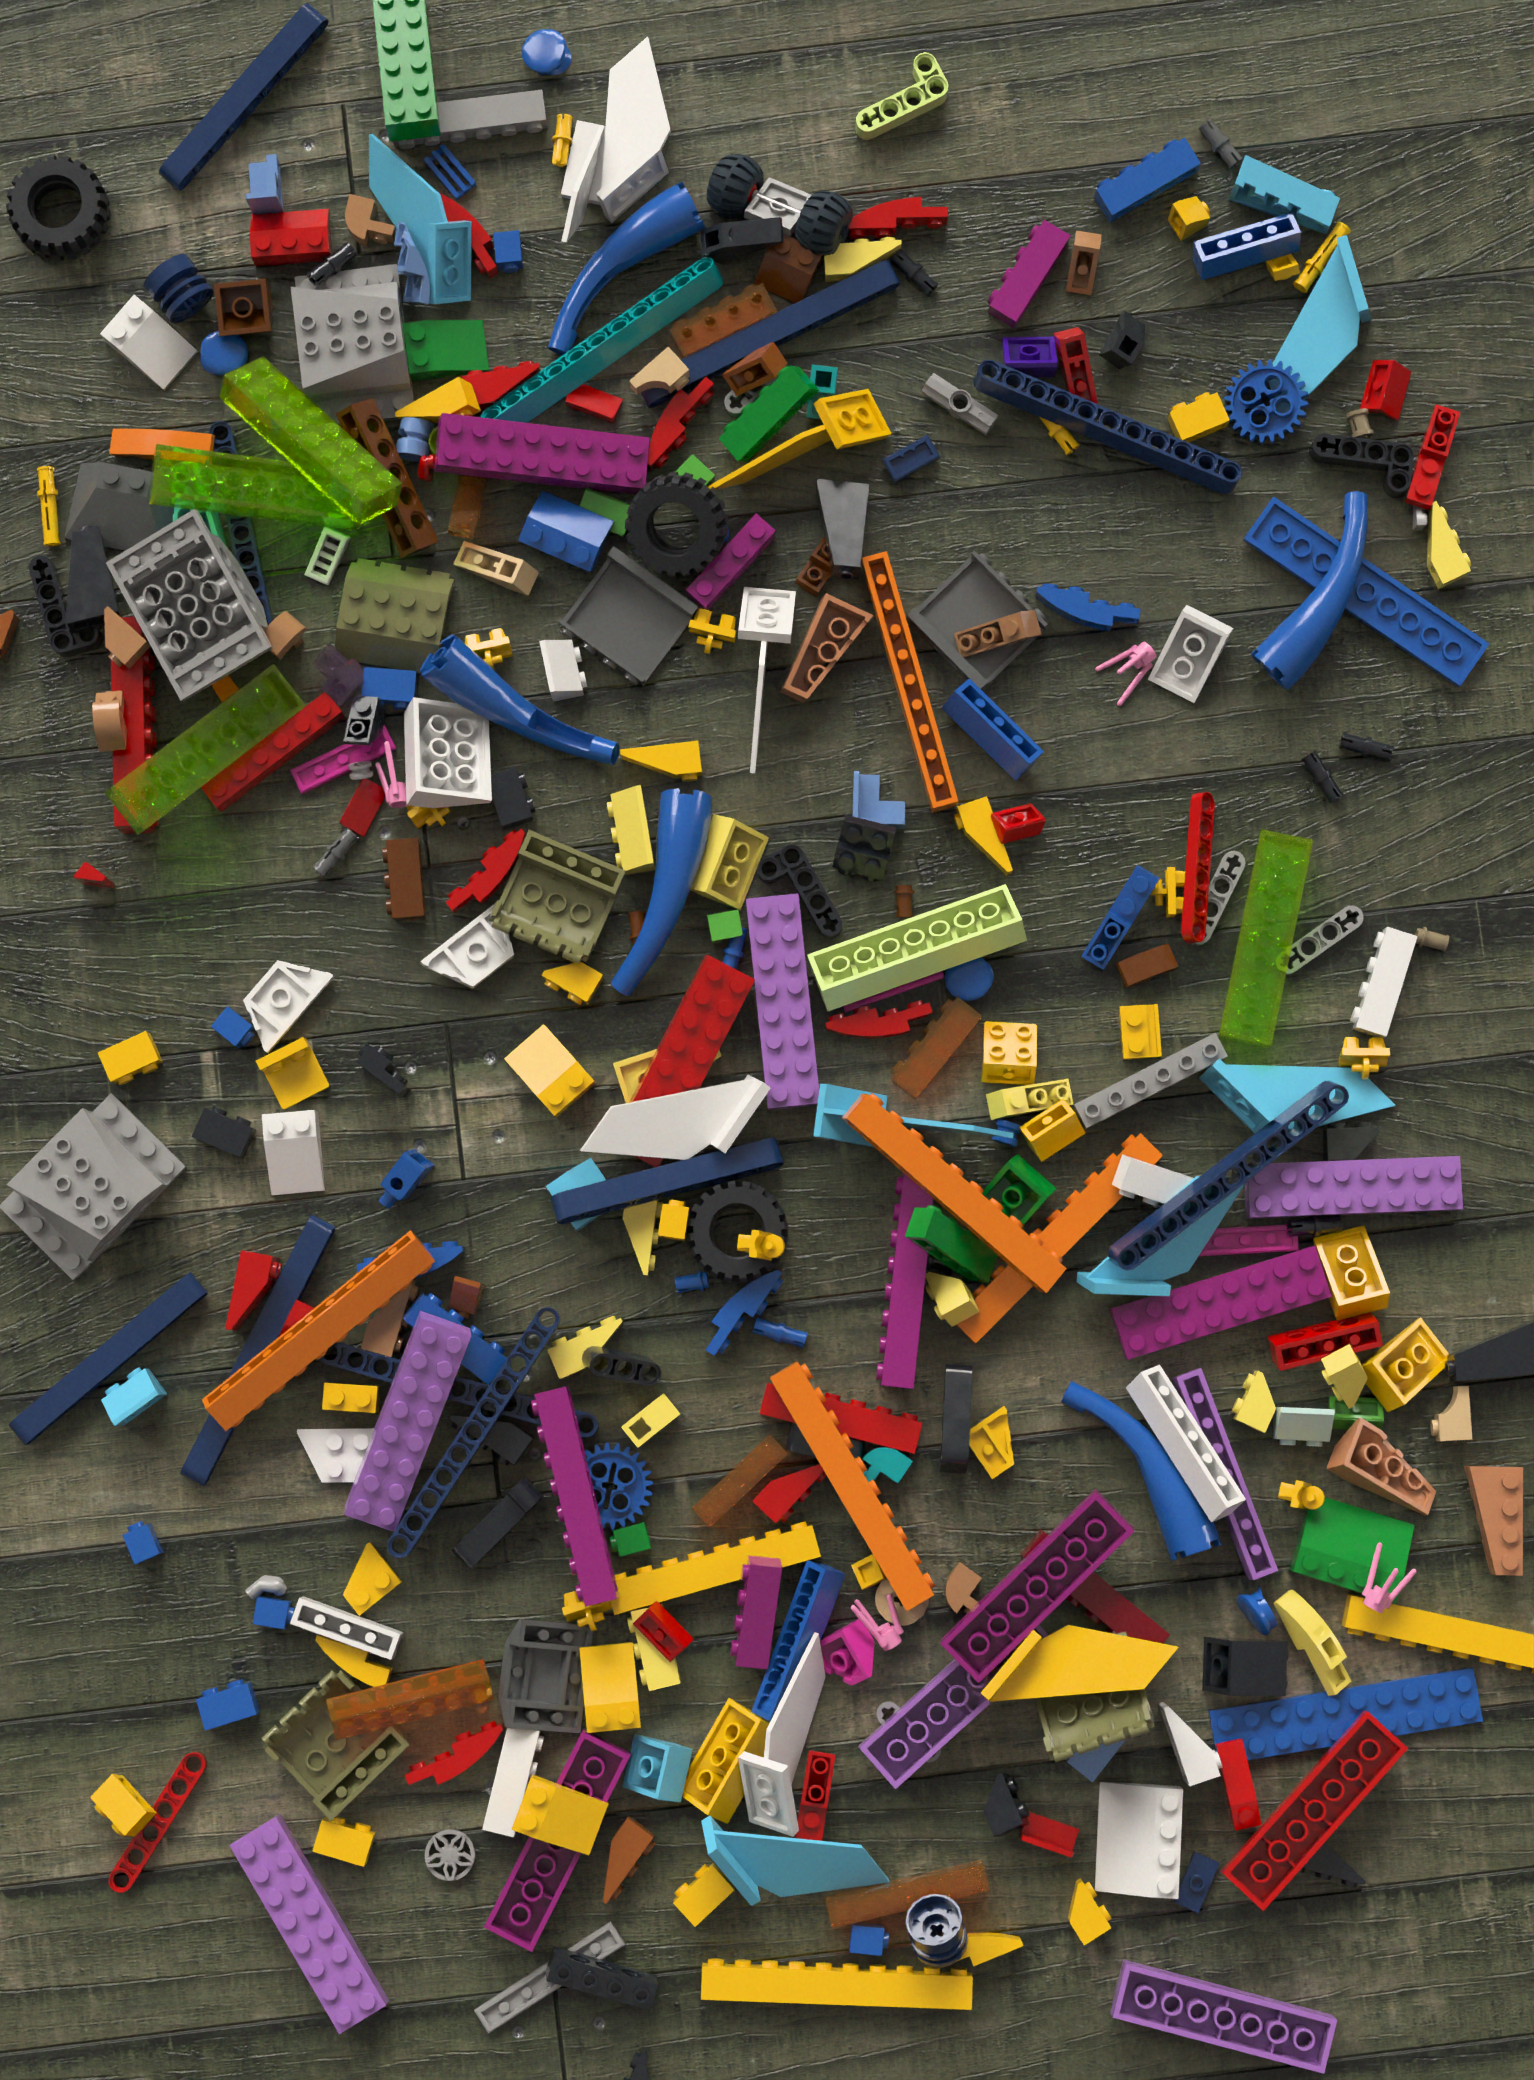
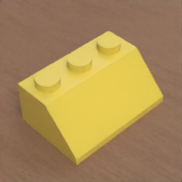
[607,785,655,875]
[690,814,769,910]

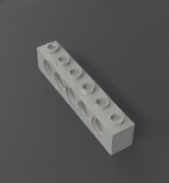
[1072,1033,1228,1130]

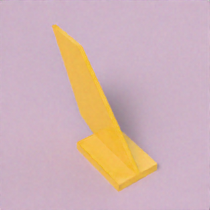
[708,389,892,490]
[981,1625,1179,1703]

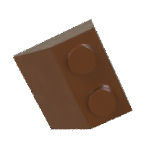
[754,234,823,304]
[214,278,273,337]

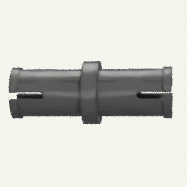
[1199,118,1243,169]
[312,828,359,878]

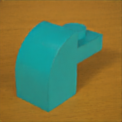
[806,365,838,419]
[862,1447,913,1483]

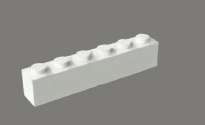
[1126,1365,1246,1523]

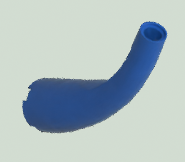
[548,182,705,355]
[1251,491,1368,690]
[420,635,620,765]
[611,788,712,996]
[1061,1381,1222,1561]

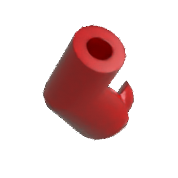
[418,454,435,483]

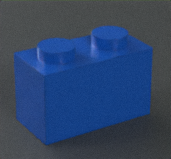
[362,667,419,710]
[196,1679,260,1731]

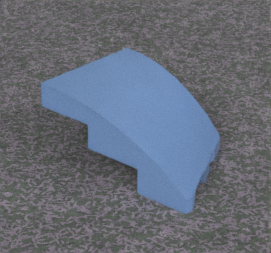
[394,222,430,304]

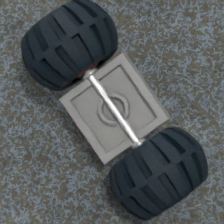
[706,154,853,256]

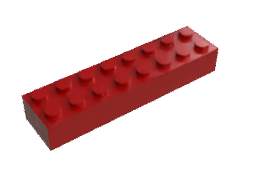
[111,617,159,834]
[629,955,755,1167]
[1220,1711,1408,1911]

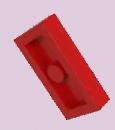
[1360,360,1411,420]
[1019,1811,1079,1858]

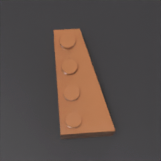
[780,593,873,703]
[1464,1466,1523,1576]

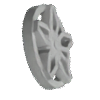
[425,1829,475,1881]

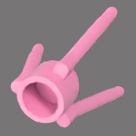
[1095,642,1157,706]
[375,741,409,808]
[1362,1542,1417,1613]
[851,1594,904,1651]

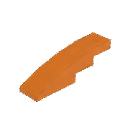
[109,429,215,462]

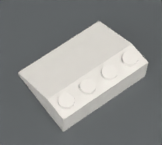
[404,697,492,808]
[1095,1782,1183,1899]

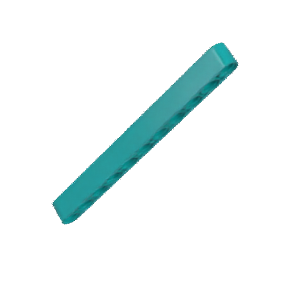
[480,257,724,423]

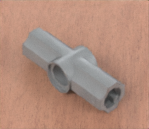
[921,373,999,435]

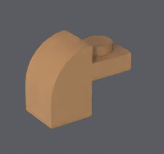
[345,194,396,247]
[264,611,307,660]
[92,691,127,752]
[945,1562,982,1614]

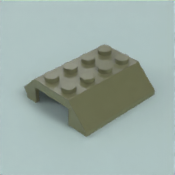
[335,558,454,674]
[489,830,626,964]
[1035,1631,1155,1762]
[261,1670,410,1821]

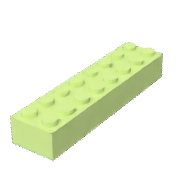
[807,884,1027,1011]

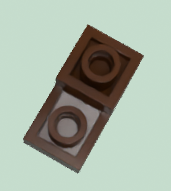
[795,537,832,597]
[1116,944,1179,988]

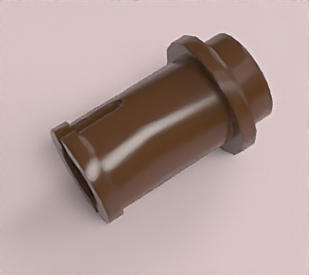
[894,885,915,918]
[628,911,645,945]

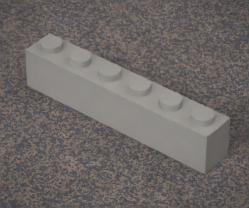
[393,90,548,149]

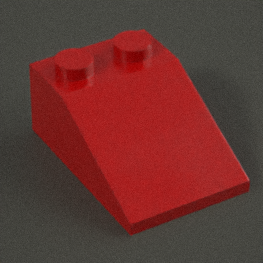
[225,1250,282,1331]

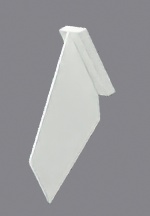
[596,37,671,223]
[561,120,606,242]
[738,587,796,773]
[580,1075,770,1160]
[738,1632,826,1837]

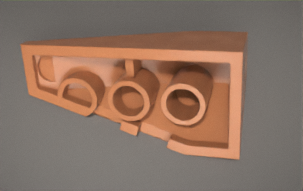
[1326,1418,1436,1516]

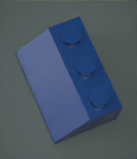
[518,490,614,572]

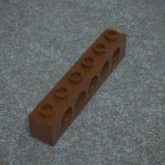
[336,398,439,558]

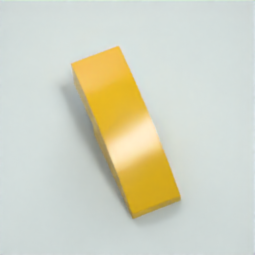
[315,1634,393,1691]
[956,1932,1024,1966]

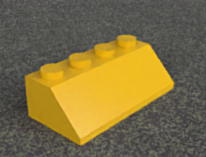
[682,1698,770,1824]

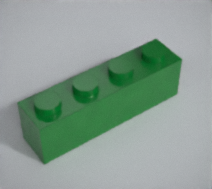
[718,365,819,462]
[905,1205,998,1283]

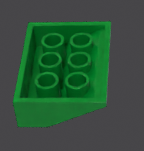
[1289,1497,1415,1603]

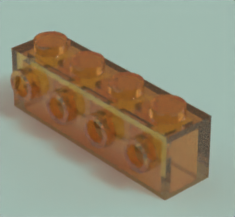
[670,283,777,359]

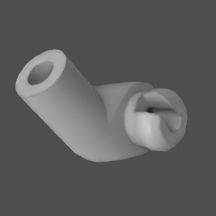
[245,1575,287,1600]

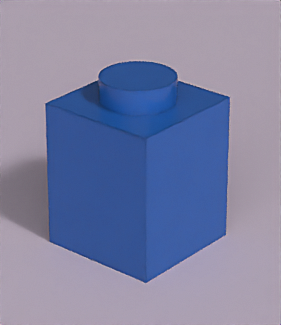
[493,230,524,273]
[211,1006,255,1048]
[122,1521,164,1564]
[253,1596,295,1629]
[849,1921,889,1956]

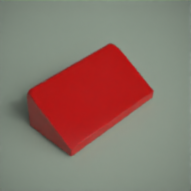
[565,384,623,424]
[339,778,386,837]
[990,803,1046,844]
[73,862,114,888]
[633,1601,693,1662]

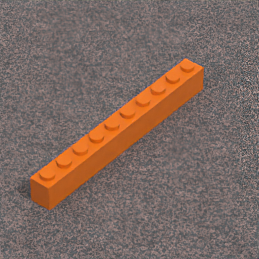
[861,551,958,813]
[841,1093,1067,1293]
[956,1133,1163,1344]
[202,1230,435,1431]
[770,1361,935,1612]

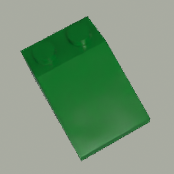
[403,320,489,382]
[982,1154,1057,1229]

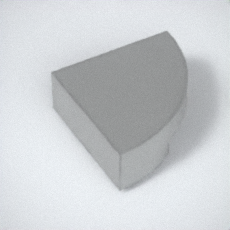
[1413,505,1427,531]

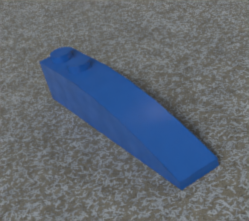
[751,1560,846,1721]

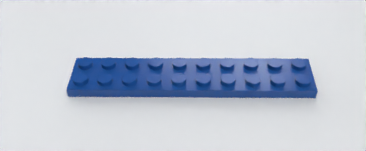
[1243,496,1489,688]
[1208,1667,1483,1760]

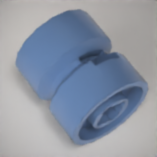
[396,417,434,462]

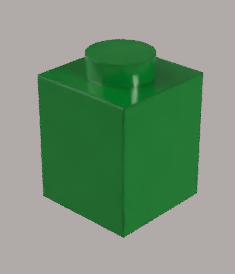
[610,1522,652,1557]

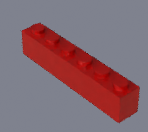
[201,691,345,812]
[759,1383,922,1454]

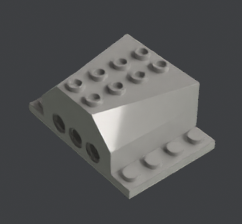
[291,264,414,430]
[106,509,273,701]
[0,1093,187,1281]

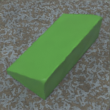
[580,488,630,536]
[1328,1396,1384,1430]

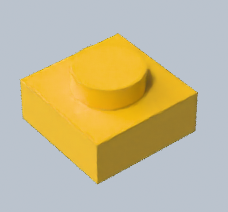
[1266,254,1300,281]
[851,1554,887,1590]

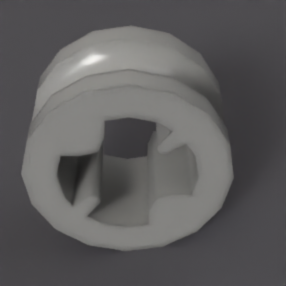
[348,761,373,780]

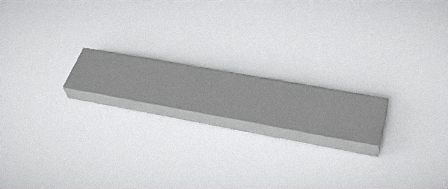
[474,1921,625,2034]

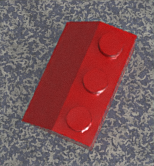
[249,209,332,266]

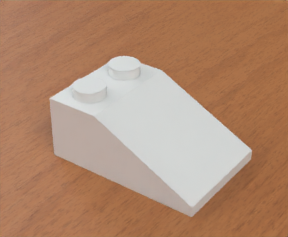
[100,295,198,391]
[1148,605,1233,703]
[262,1110,325,1196]
[1158,1702,1223,1786]

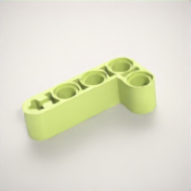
[855,52,948,140]

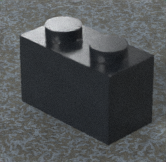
[491,767,536,830]
[192,1106,256,1159]

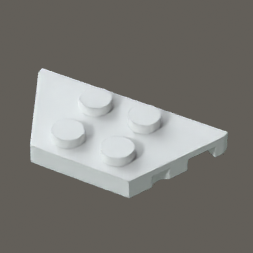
[420,903,514,989]
[243,960,334,1053]
[297,1428,374,1483]

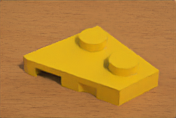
[969,1406,1014,1479]
[343,1541,402,1616]

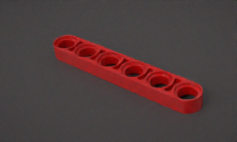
[1181,792,1215,943]
[109,1752,207,1893]

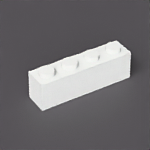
[1350,927,1417,1038]
[1112,1154,1194,1206]
[290,1596,403,1660]
[482,1728,544,1837]

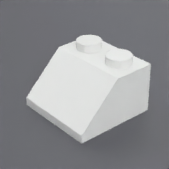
[539,640,587,702]

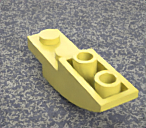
[1273,1589,1351,1696]

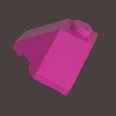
[820,1619,875,1686]

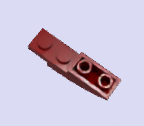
[438,192,498,279]
[848,197,948,239]
[647,377,714,472]
[1404,404,1460,510]
[446,829,526,913]
[825,1000,933,1039]
[405,1720,505,1785]
[795,1750,836,1841]

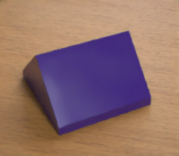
[1002,337,1057,377]

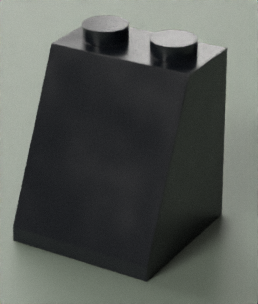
[1202,1637,1289,1696]

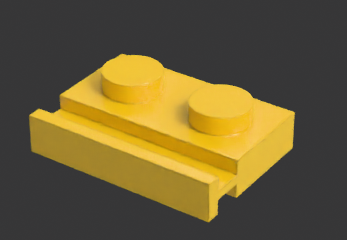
[1119,1004,1162,1060]

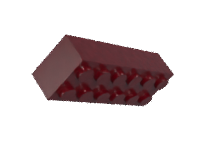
[1020,1529,1170,1644]

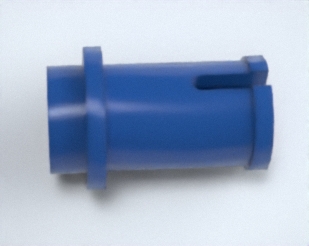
[675,1270,709,1294]

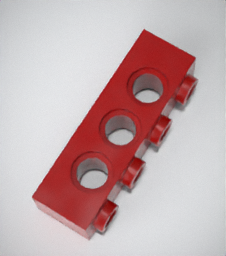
[1268,1312,1383,1371]

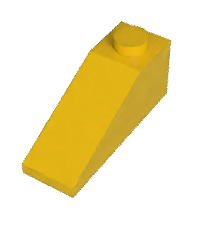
[394,377,481,423]
[620,741,702,782]
[953,796,1013,876]

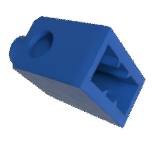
[378,1149,435,1209]

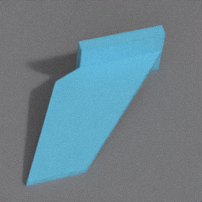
[369,134,472,304]
[1269,235,1372,413]
[1199,1058,1396,1133]
[813,1084,1013,1147]
[1077,1176,1245,1296]
[701,1816,890,1906]

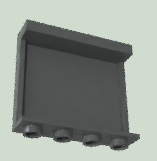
[558,547,698,687]
[906,551,1048,691]

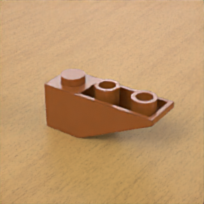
[603,1815,655,1904]

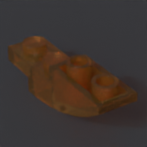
[448,474,487,539]

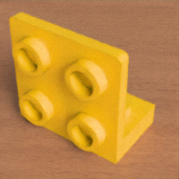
[981,1021,1037,1085]
[256,1037,330,1110]

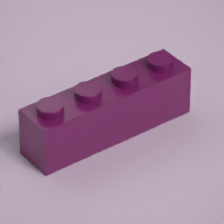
[987,220,1071,329]
[686,513,776,610]
[730,1555,782,1669]

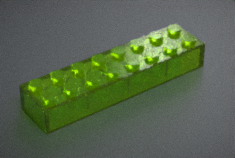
[220,356,402,525]
[149,444,366,530]
[105,664,306,835]
[1218,829,1313,1049]

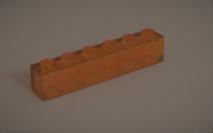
[326,1659,494,1741]
[825,1860,990,1928]

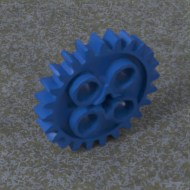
[1224,359,1309,445]
[585,1442,654,1530]

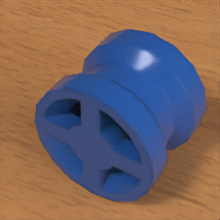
[992,1119,1021,1147]

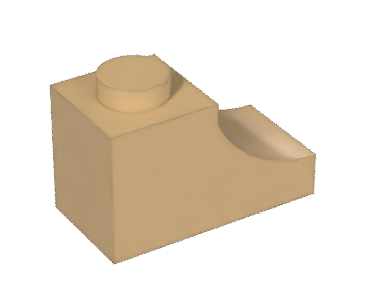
[629,347,690,395]
[1430,1386,1472,1441]

